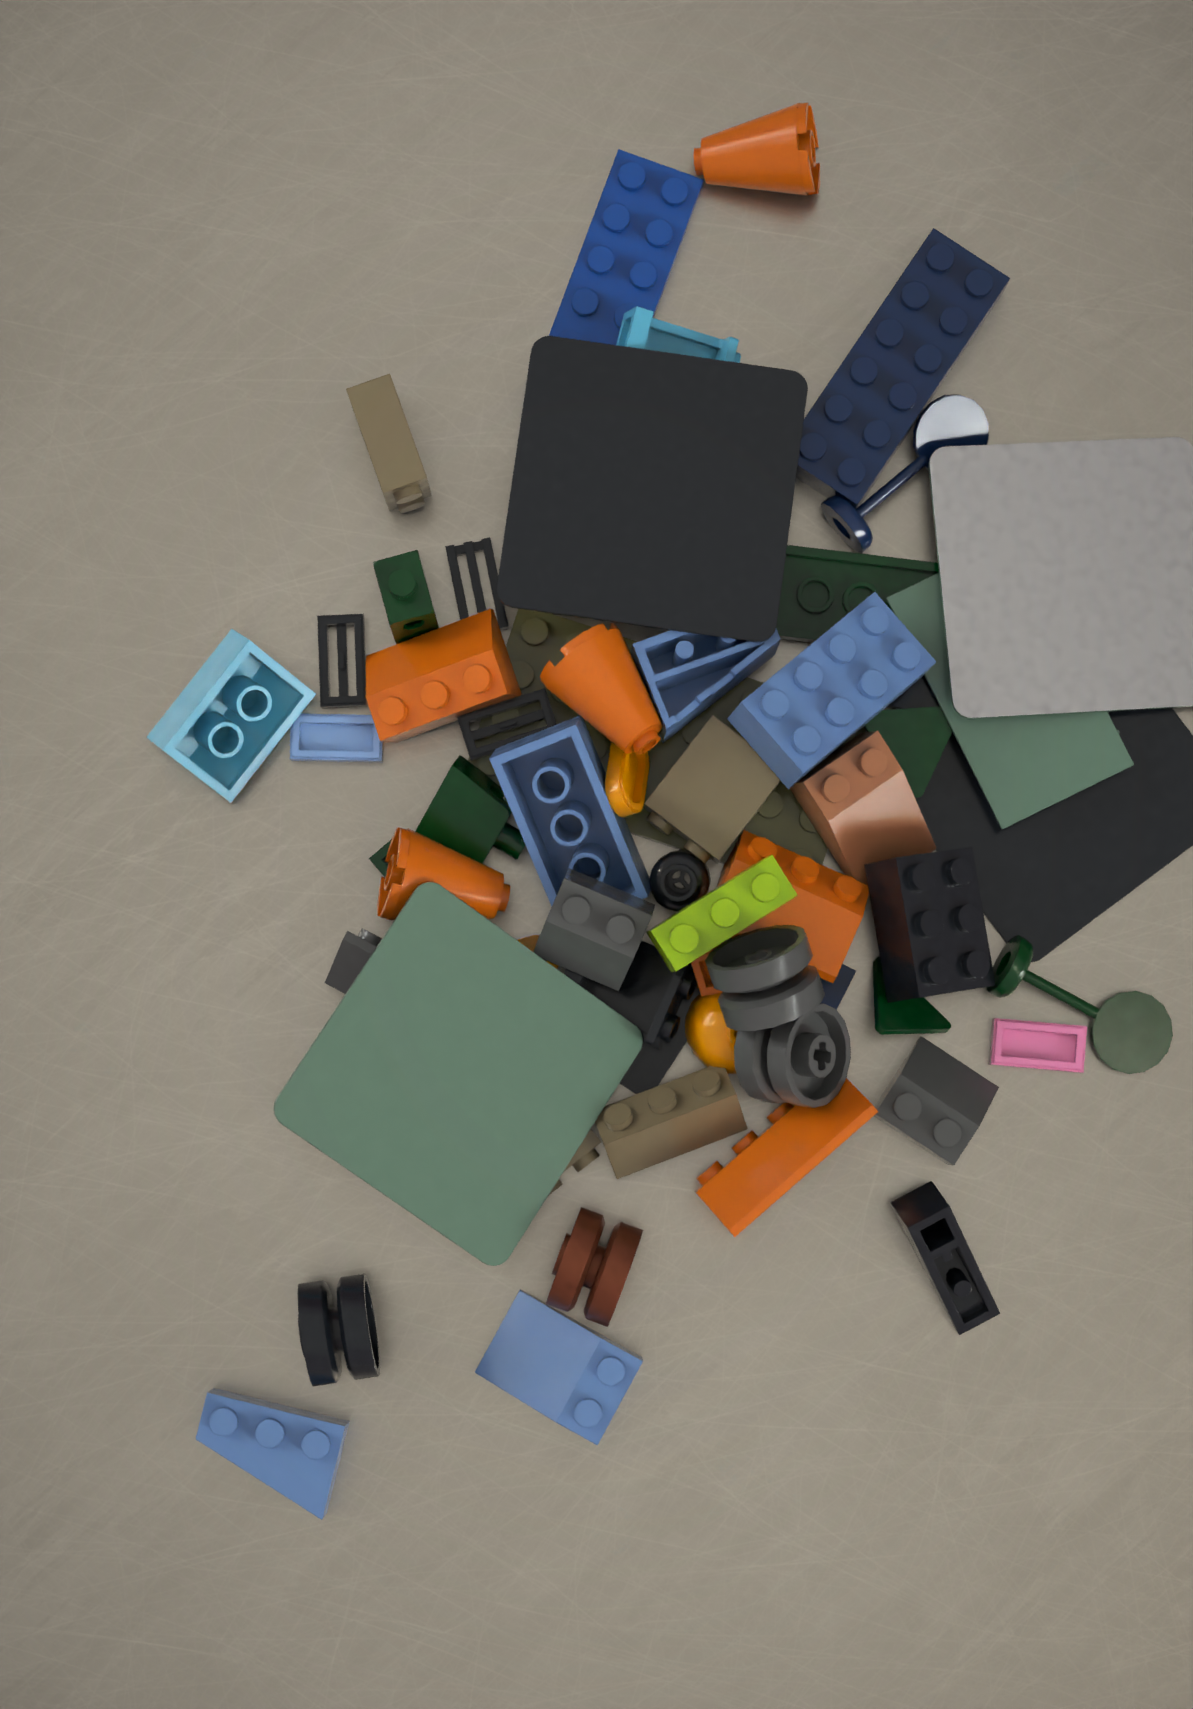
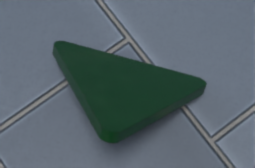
[864,706,952,798]
[873,956,951,1035]

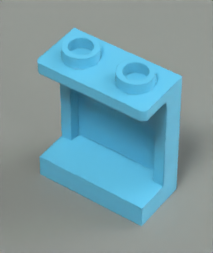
[616,306,741,363]

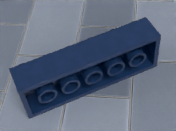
[796,228,1010,509]

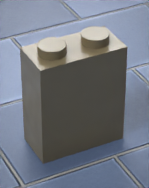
[346,373,432,513]
[644,715,781,864]

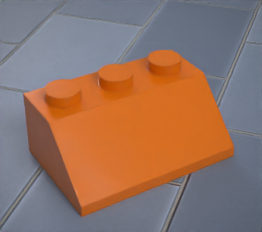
[366,609,522,743]
[716,830,869,983]

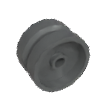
[705,925,825,1031]
[734,1003,851,1108]

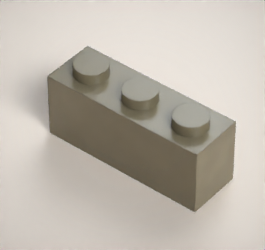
[595,1066,748,1179]

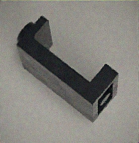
[564,941,697,1050]

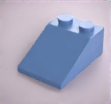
[475,1290,643,1445]

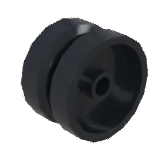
[297,1273,380,1386]

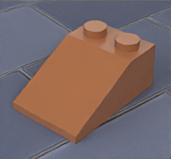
[790,730,937,896]

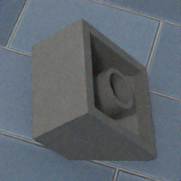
[533,868,655,991]
[874,1036,999,1166]

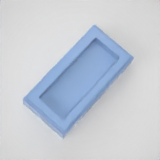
[290,714,383,763]

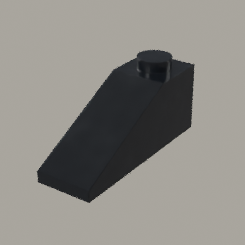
[890,1181,1000,1335]

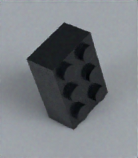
[864,847,995,1003]

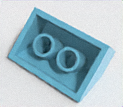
[146,629,316,803]

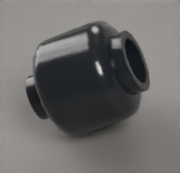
[649,850,711,912]

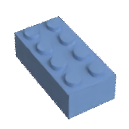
[727,592,936,790]
[489,716,650,906]

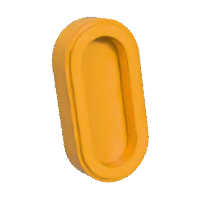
[605,742,650,818]

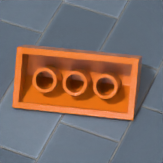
[694,1078,879,1237]

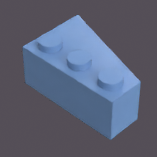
[631,629,781,743]
[196,1388,350,1520]

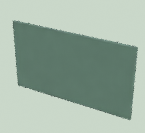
[886,573,1134,829]

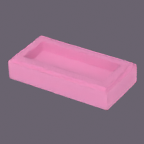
[989,1018,1087,1073]

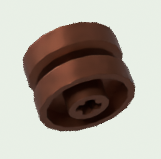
[545,1207,643,1327]

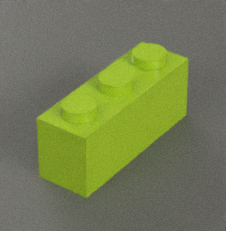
[646,855,797,972]

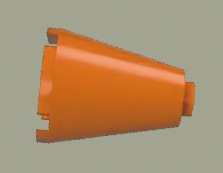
[694,102,820,196]
[540,623,663,755]
[377,827,510,920]

